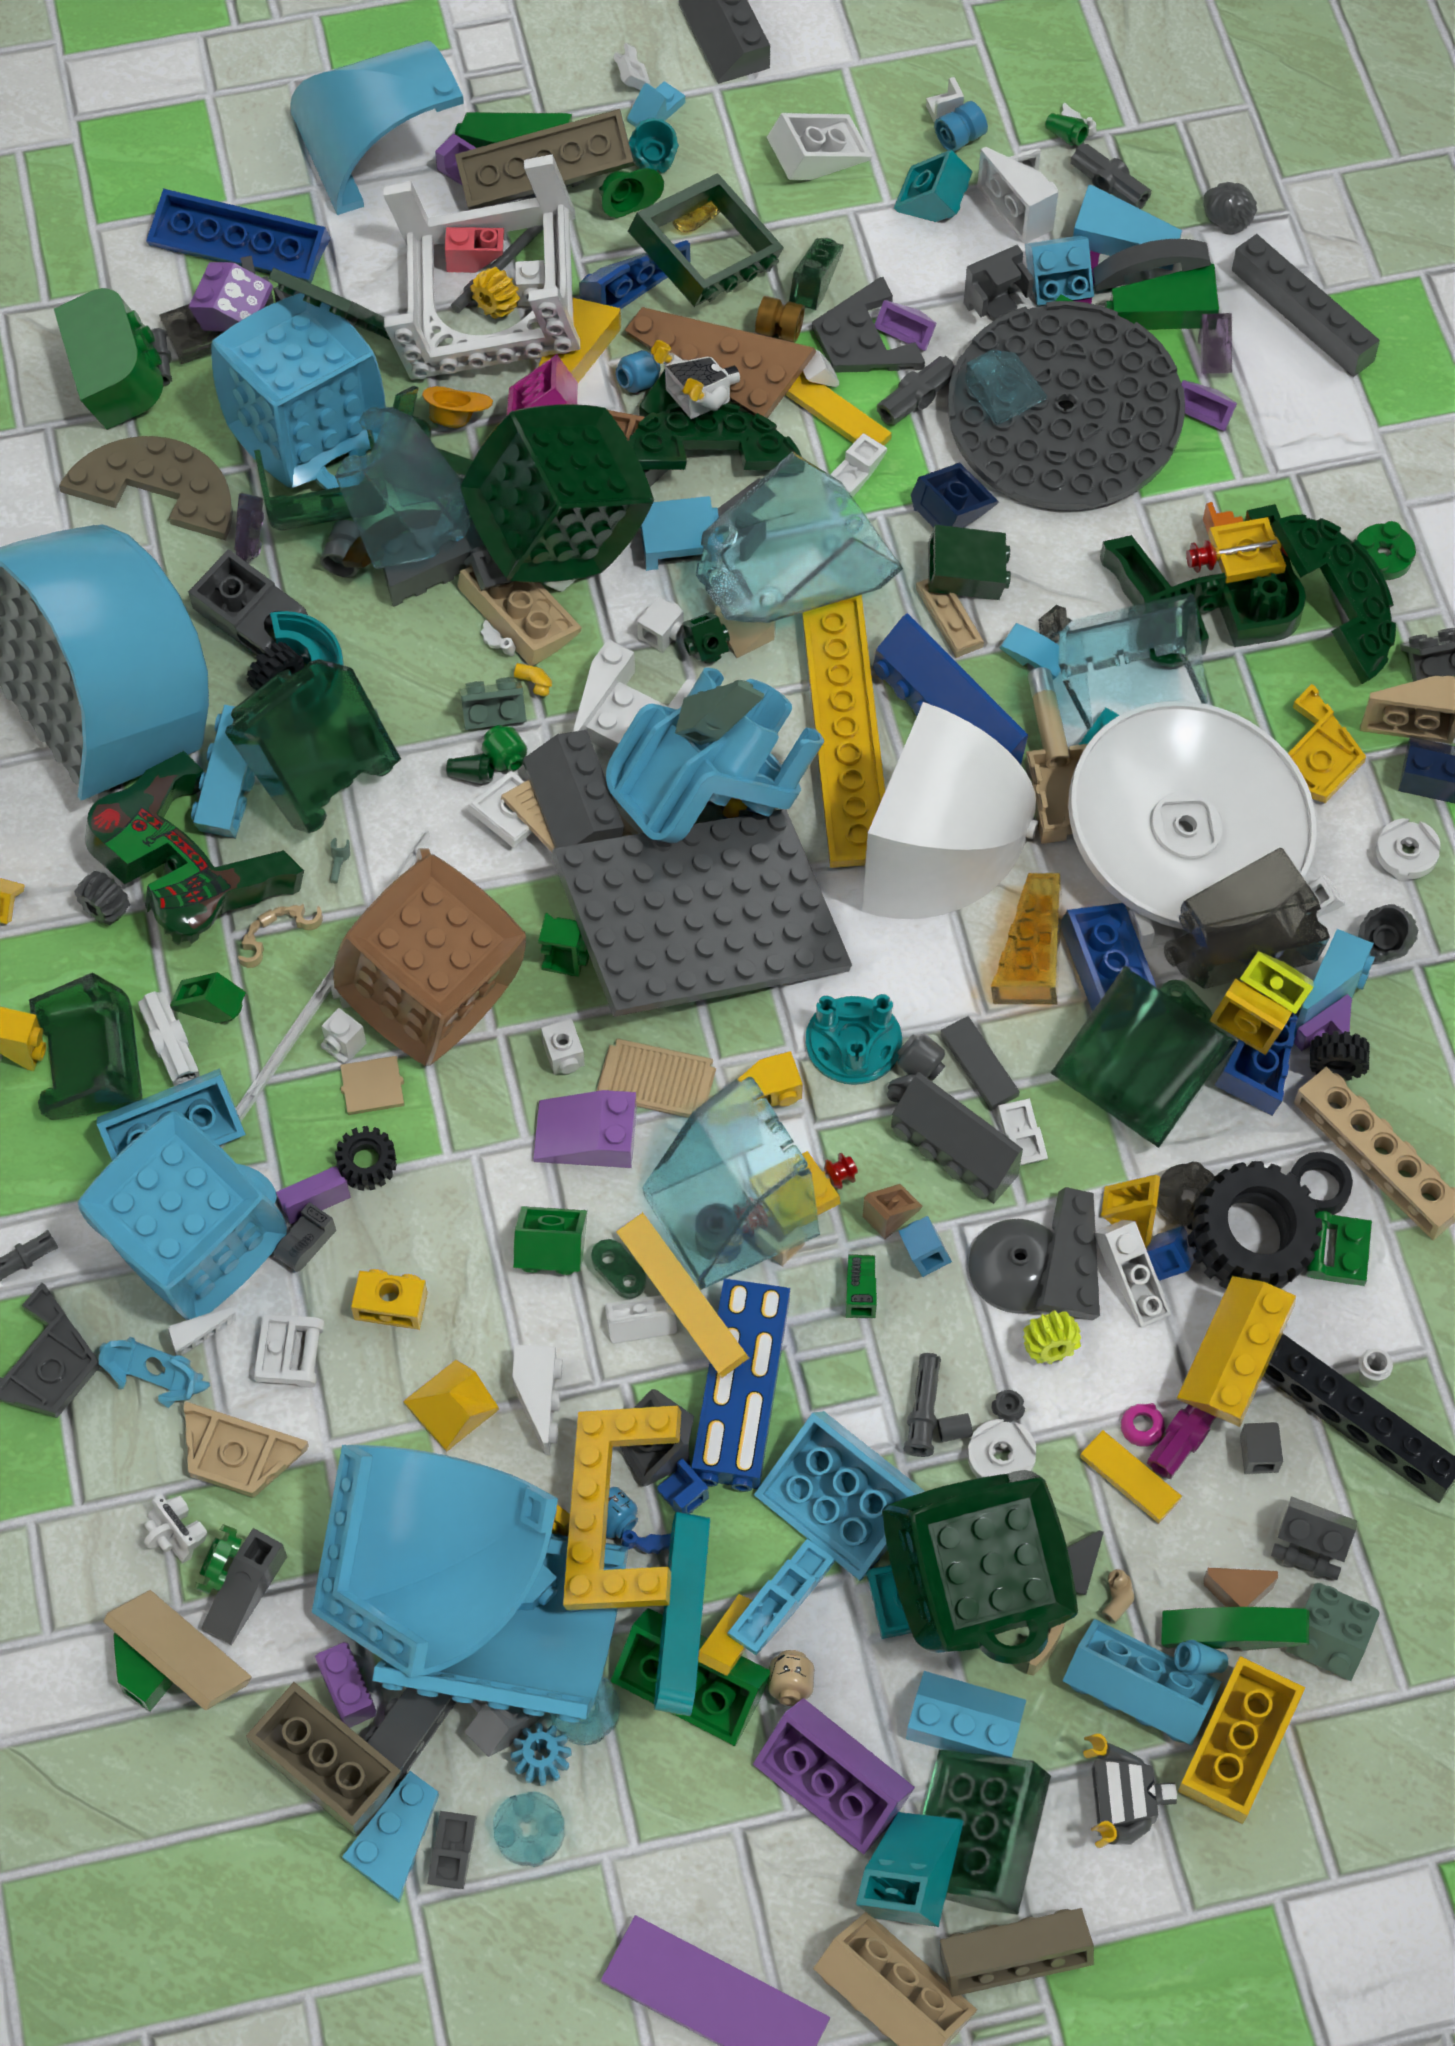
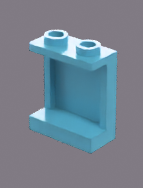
[640,496,723,571]

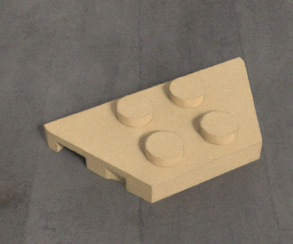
[184,1401,309,1498]

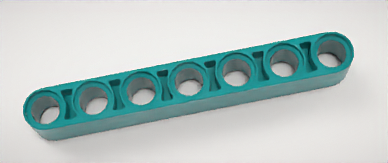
[654,1512,710,1716]

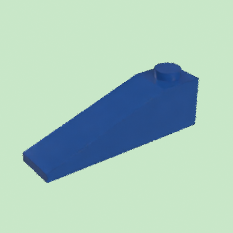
[579,240,691,309]

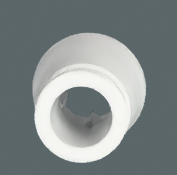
[1359,1349,1393,1388]

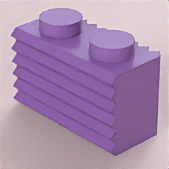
[315,1642,376,1728]

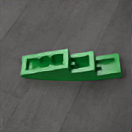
[1161,1607,1309,1651]

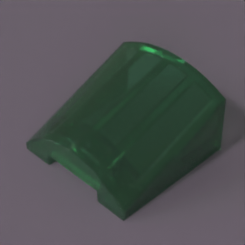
[1051,965,1237,1148]

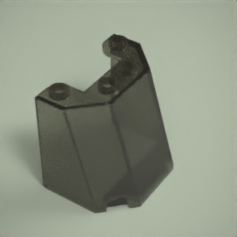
[1164,848,1330,989]

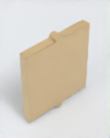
[340,1056,404,1115]

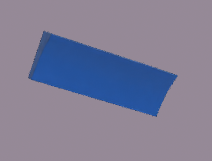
[146,188,331,283]

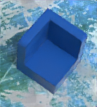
[1146,1225,1196,1281]
[657,1458,709,1514]

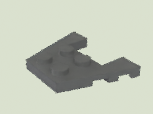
[812,277,925,373]
[0,1283,101,1418]

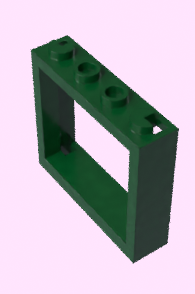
[628,173,784,307]

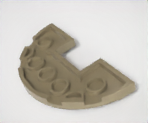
[59,436,233,541]

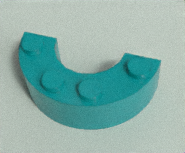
[270,611,346,734]

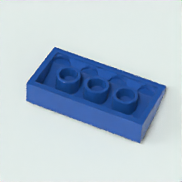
[1059,903,1166,1032]

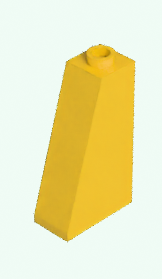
[538,298,621,383]

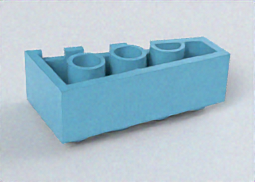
[191,704,272,839]

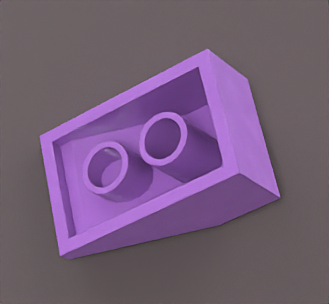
[533,1090,637,1168]

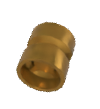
[755,296,805,343]

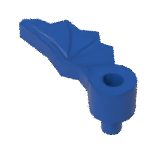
[620,1530,671,1554]

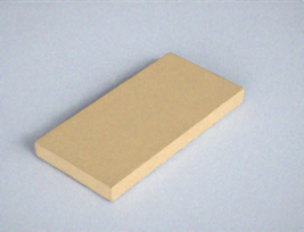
[103,1590,252,1710]

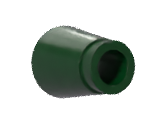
[446,753,494,784]

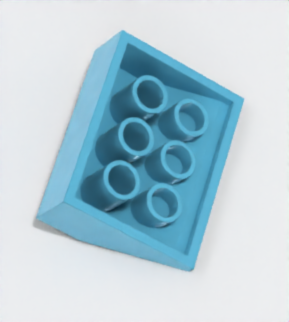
[754,1411,925,1581]

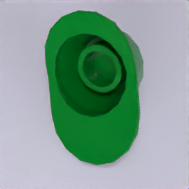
[599,168,664,218]

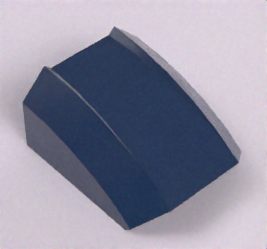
[911,462,999,528]

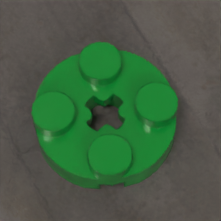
[1357,521,1416,580]
[195,1524,242,1594]

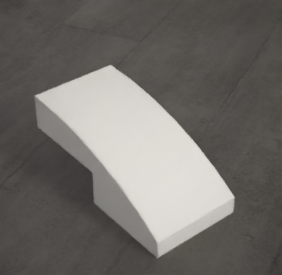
[827,433,887,500]
[997,1098,1048,1166]

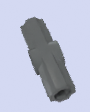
[1070,143,1152,209]
[877,356,955,426]

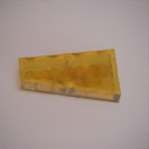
[991,873,1062,1005]

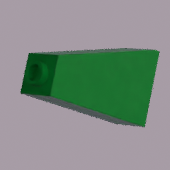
[455,112,572,148]
[1105,264,1219,330]

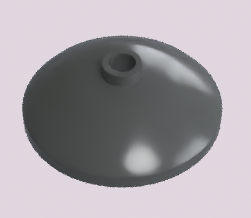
[968,1219,1053,1314]

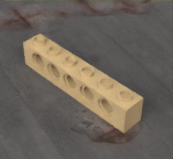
[1294,1067,1455,1240]

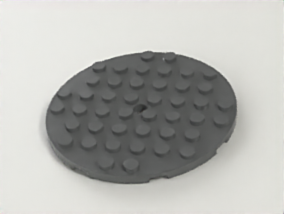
[948,301,1185,510]

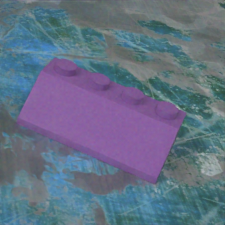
[753,1698,915,1855]

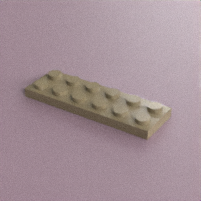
[455,109,635,210]

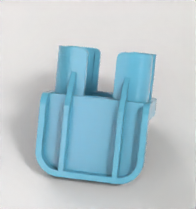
[606,668,824,843]

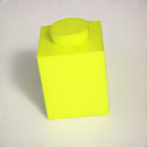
[1240,951,1314,1014]

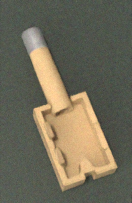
[1024,667,1088,844]

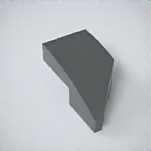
[1067,1530,1104,1595]

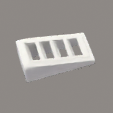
[168,1306,236,1356]

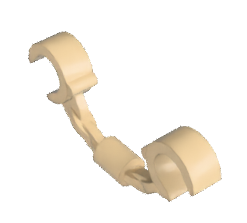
[238,904,323,968]

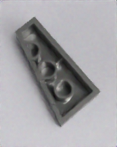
[380,518,484,607]

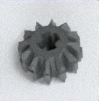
[74,871,130,925]

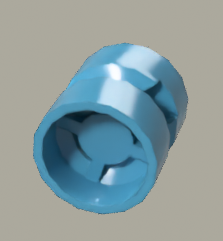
[934,101,988,152]

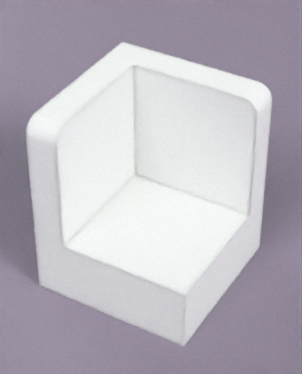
[926,77,964,123]

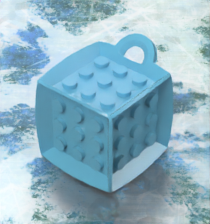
[211,293,386,493]
[78,1111,287,1320]

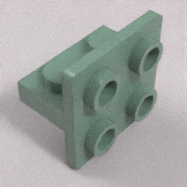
[460,677,527,730]

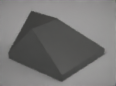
[620,1389,694,1486]

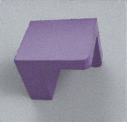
[435,133,476,185]

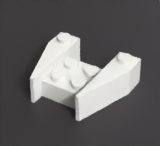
[573,639,695,753]

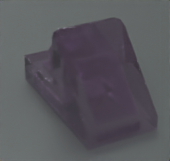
[1198,313,1232,374]

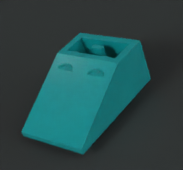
[856,1812,964,1927]

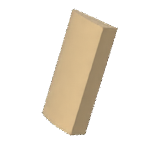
[457,566,582,666]

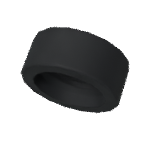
[1291,1151,1353,1215]

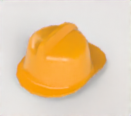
[422,386,493,428]

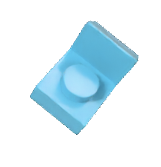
[627,81,685,127]

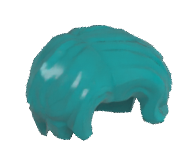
[629,118,679,173]

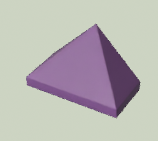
[874,300,937,351]
[1181,380,1237,431]

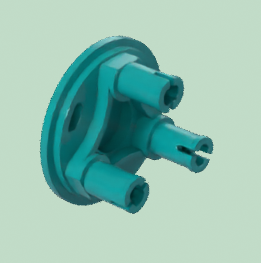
[805,994,902,1085]

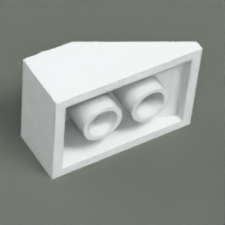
[767,113,872,180]
[977,147,1058,244]

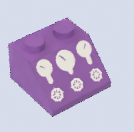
[189,262,273,331]

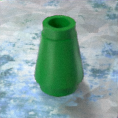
[1045,113,1089,146]

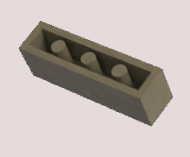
[940,1908,1094,1997]

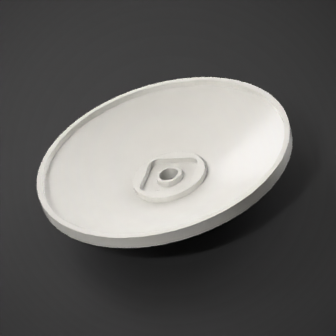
[1068,701,1317,932]

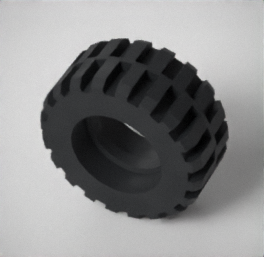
[1187,1161,1322,1289]

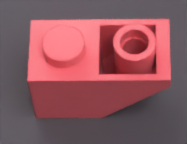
[445,227,504,273]

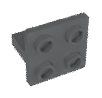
[1400,628,1455,681]

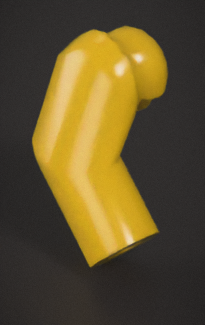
[514,663,552,696]

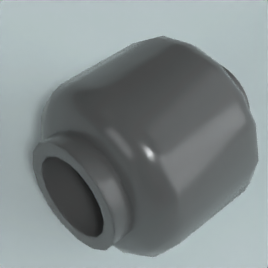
[896,1034,945,1080]

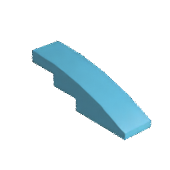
[727,1539,835,1655]

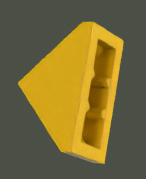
[1101,1174,1160,1249]

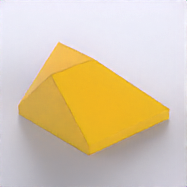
[403,1360,499,1452]

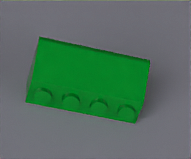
[610,1608,771,1746]

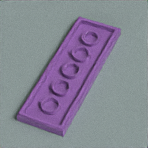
[601,1915,830,2046]

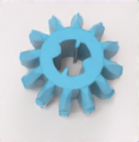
[511,1723,572,1786]

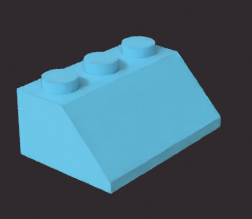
[906,1671,1026,1768]

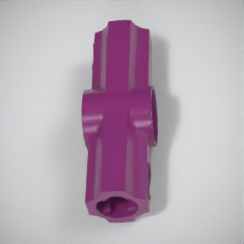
[1147,1404,1217,1480]

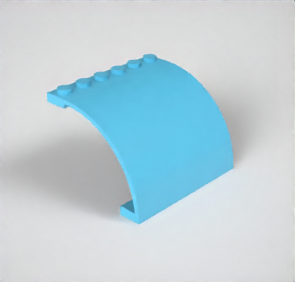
[372,1533,629,1722]

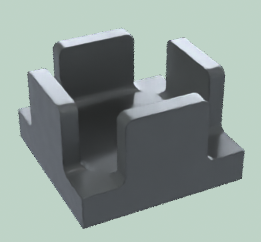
[963,244,1034,321]

